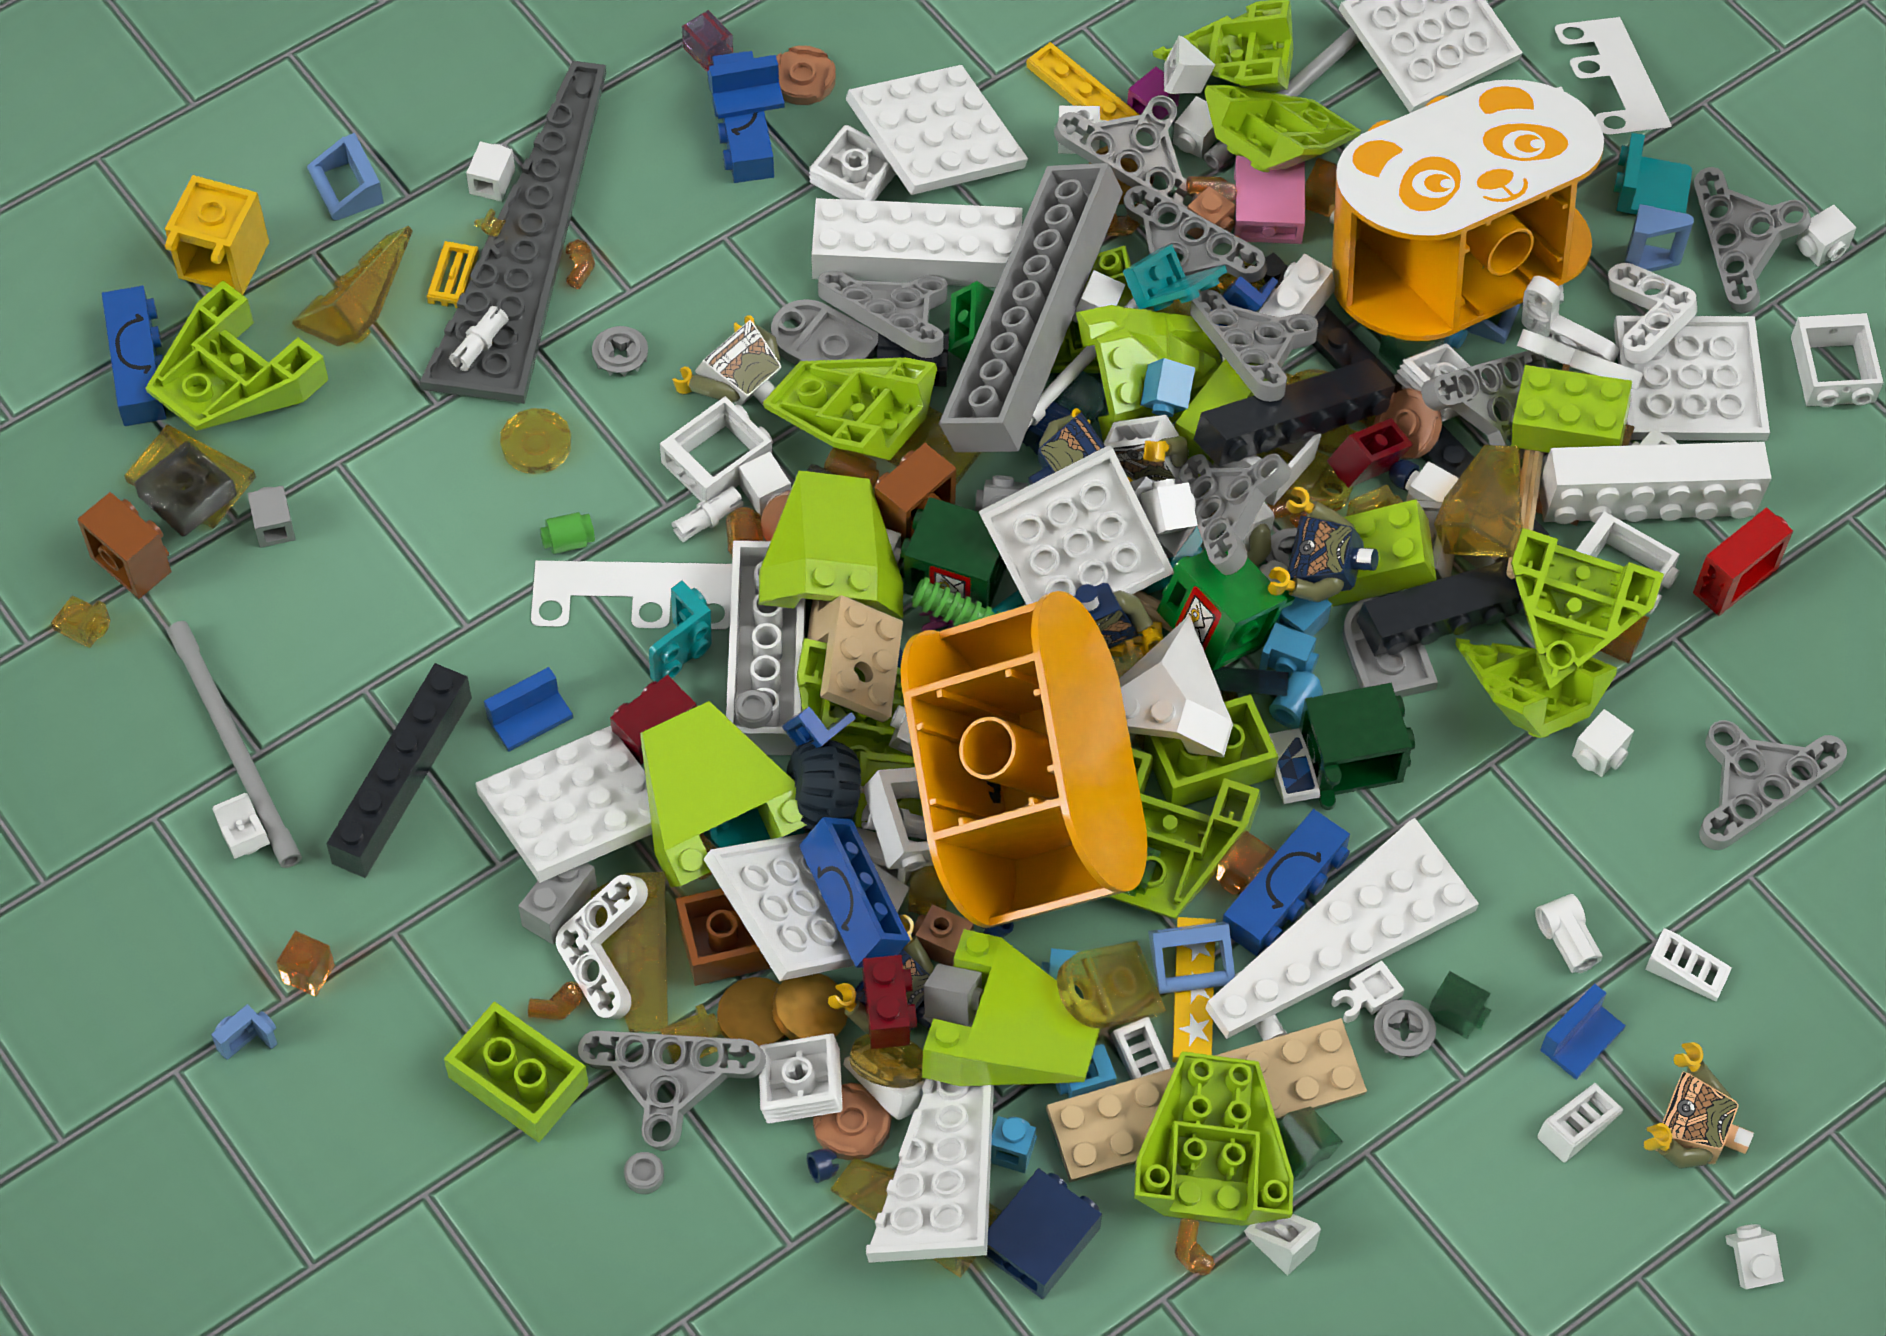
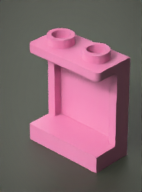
[1233,155,1305,244]

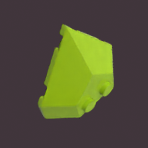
[1152,0,1294,93]
[1511,528,1664,691]
[1455,638,1617,738]

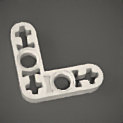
[1608,263,1697,364]
[1522,276,1620,362]
[1517,329,1643,390]
[556,875,648,1019]

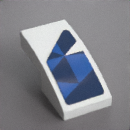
[1269,728,1320,804]

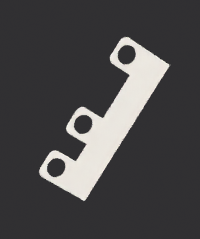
[1555,17,1672,134]
[531,560,732,629]

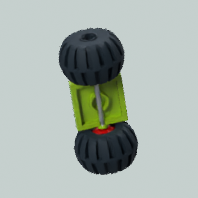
[786,739,1001,831]

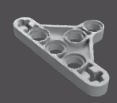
[1054,95,1202,209]
[1694,167,1811,313]
[1124,186,1267,282]
[818,271,947,358]
[1190,289,1318,402]
[1421,351,1548,464]
[1180,453,1291,575]
[1699,720,1847,850]
[578,1031,766,1151]

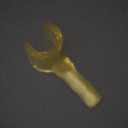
[474,209,506,236]

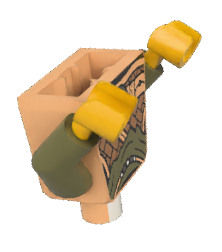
[1644,1042,1754,1169]

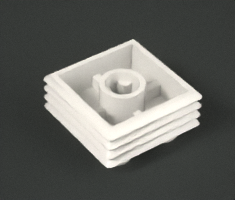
[809,125,896,201]
[1394,343,1489,422]
[759,1033,843,1123]

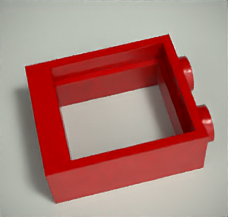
[1693,507,1793,616]

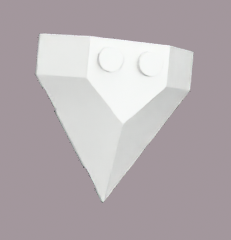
[1119,615,1233,757]

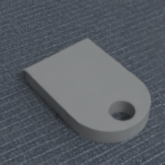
[771,299,878,365]
[1342,597,1438,697]

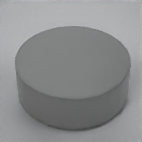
[735,689,773,729]
[624,1152,664,1194]

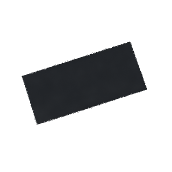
[1212,667,1289,696]

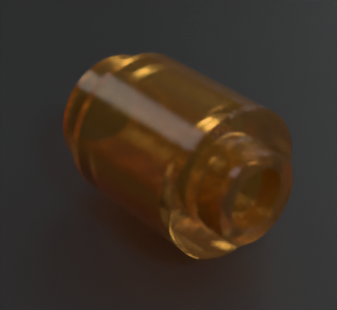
[824,448,879,488]
[726,507,763,559]

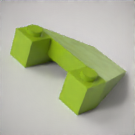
[146,281,329,431]
[640,701,807,887]
[1108,748,1260,920]
[922,929,1103,1086]

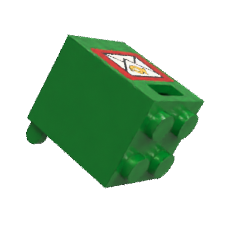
[1156,549,1295,671]

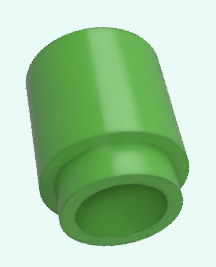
[540,512,595,554]

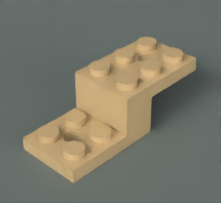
[807,595,903,723]

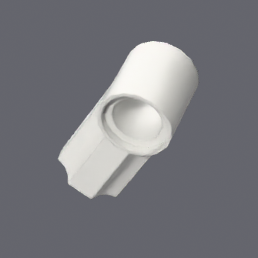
[1535,894,1603,973]

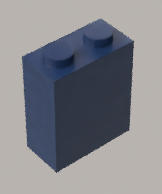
[983,1168,1102,1300]

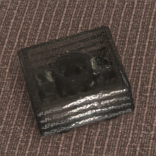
[134,441,237,536]

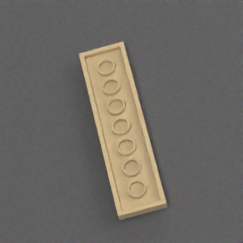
[1046,1018,1367,1182]

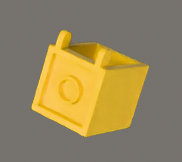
[165,175,269,295]

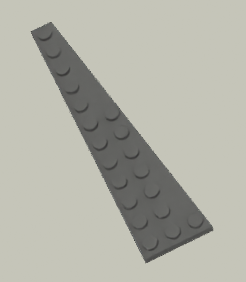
[420,61,606,404]

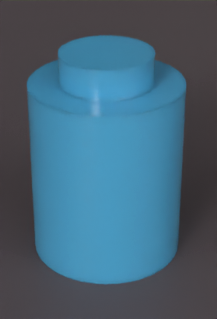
[1269,671,1323,729]

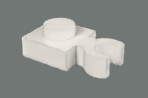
[1331,960,1404,1023]

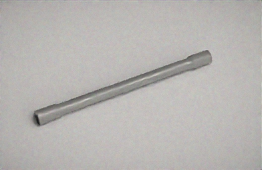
[1204,27,1360,170]
[167,621,302,868]

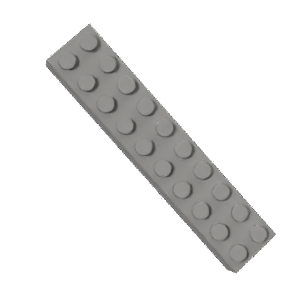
[939,163,1123,452]

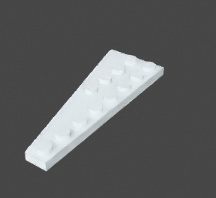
[1205,818,1479,1039]
[866,1015,994,1263]

